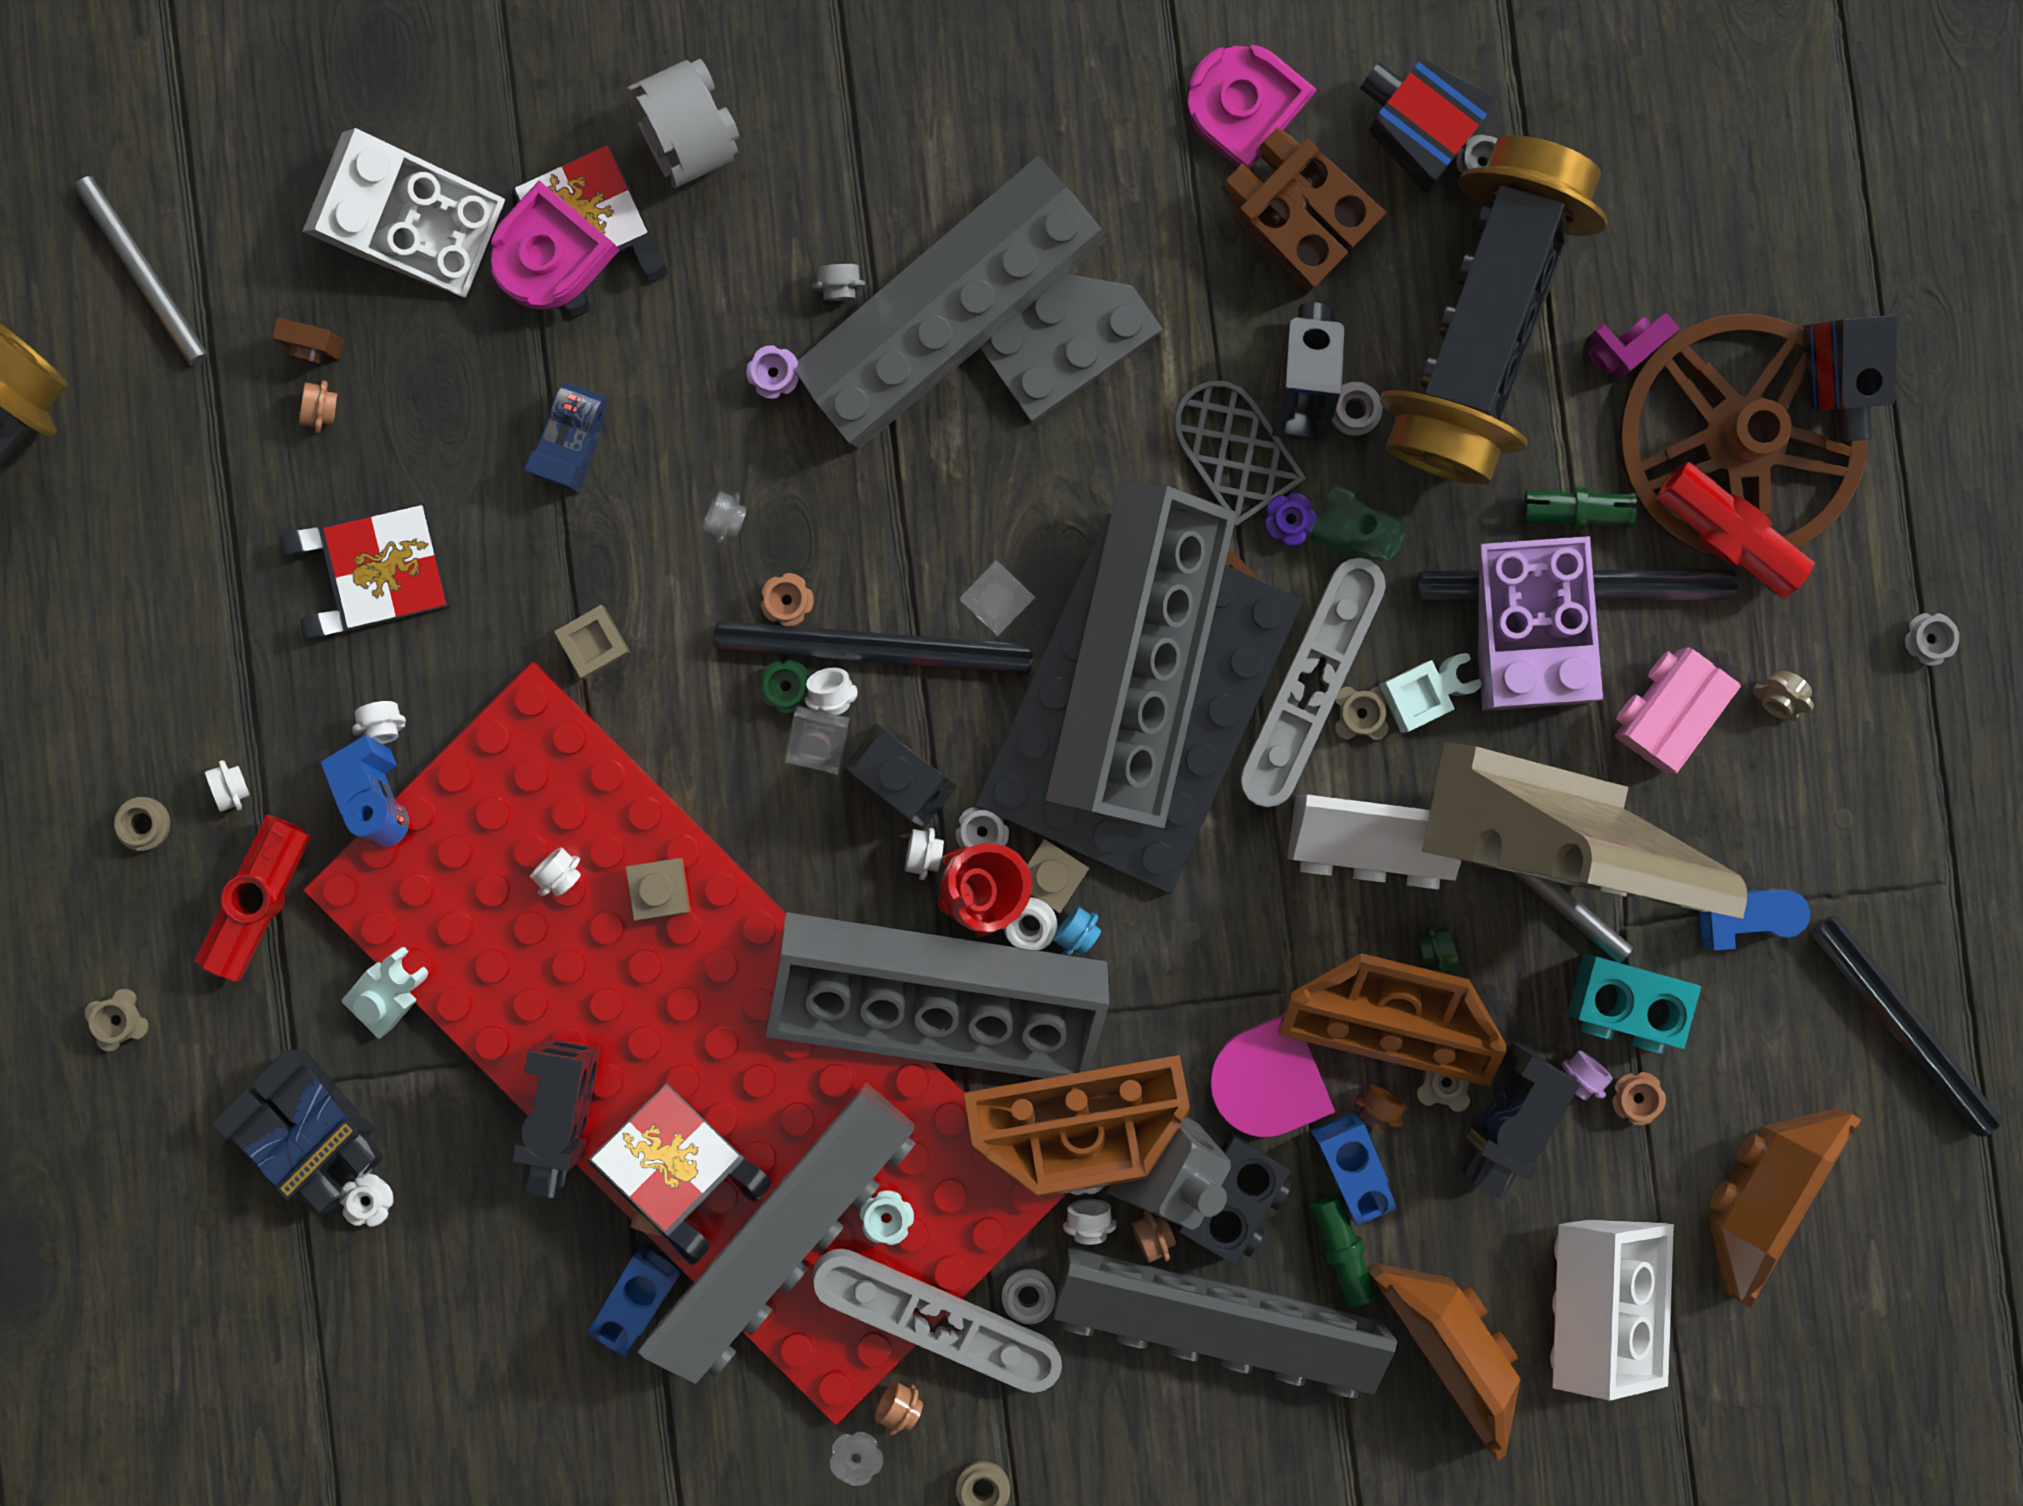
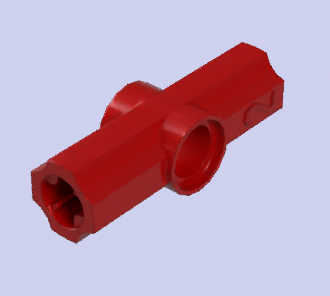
[1655,462,1815,600]
[194,815,312,982]

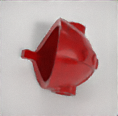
[937,843,1033,937]

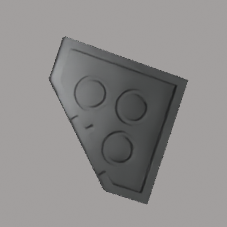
[979,274,1163,424]

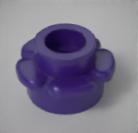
[1264,493,1317,546]

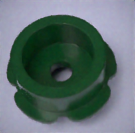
[760,660,809,713]
[1419,926,1459,973]

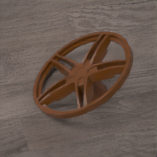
[1619,314,1868,558]

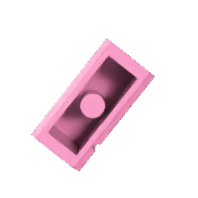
[1615,647,1741,774]

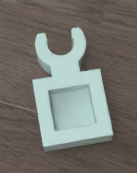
[1379,653,1482,733]
[341,947,428,1039]

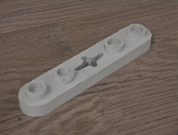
[1239,558,1386,807]
[812,1249,1062,1393]

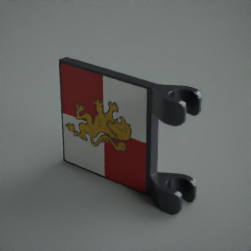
[512,143,668,317]
[280,503,450,641]
[588,1083,771,1265]

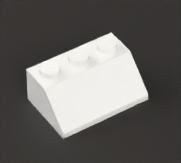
[1287,795,1461,889]
[1550,1220,1674,1401]

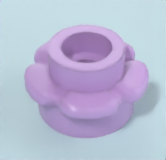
[746,345,799,399]
[1562,1050,1613,1100]

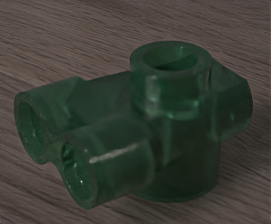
[1311,484,1406,562]

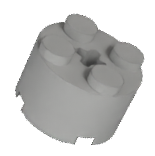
[626,59,739,188]

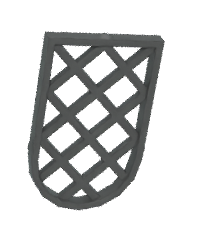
[1175,381,1306,527]

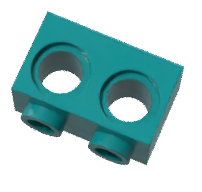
[1567,954,1701,1054]

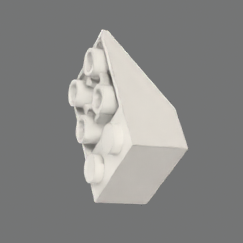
[302,128,505,298]

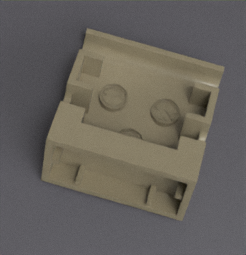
[1422,742,1747,919]

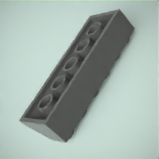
[795,156,1107,448]
[1045,481,1237,828]
[766,912,1109,1079]
[638,1082,916,1384]
[1053,1246,1397,1398]

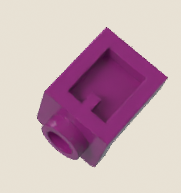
[1585,313,1680,380]

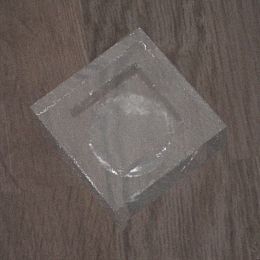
[959,560,1035,637]
[785,706,850,774]

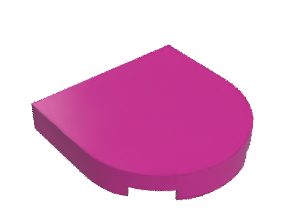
[1187,45,1317,171]
[491,180,619,309]
[1210,1015,1335,1137]

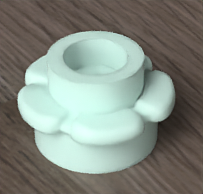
[860,1190,914,1245]

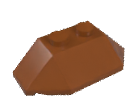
[1278,953,1506,1086]
[964,1055,1190,1198]
[1707,1108,1861,1308]
[1367,1263,1520,1461]

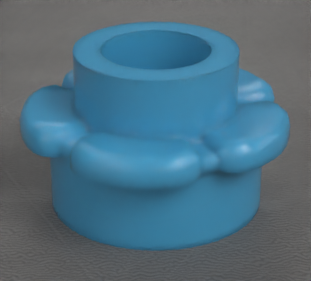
[1053,906,1101,956]

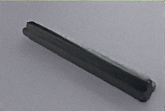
[1811,916,2002,1137]

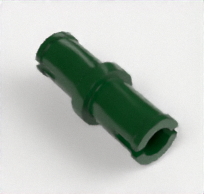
[1523,487,1637,530]
[1308,1193,1378,1308]

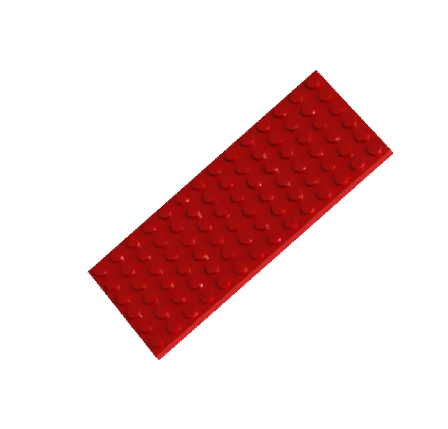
[304,662,1065,1425]

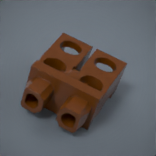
[1220,127,1387,295]

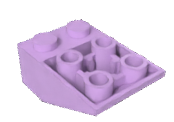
[1478,536,1603,711]

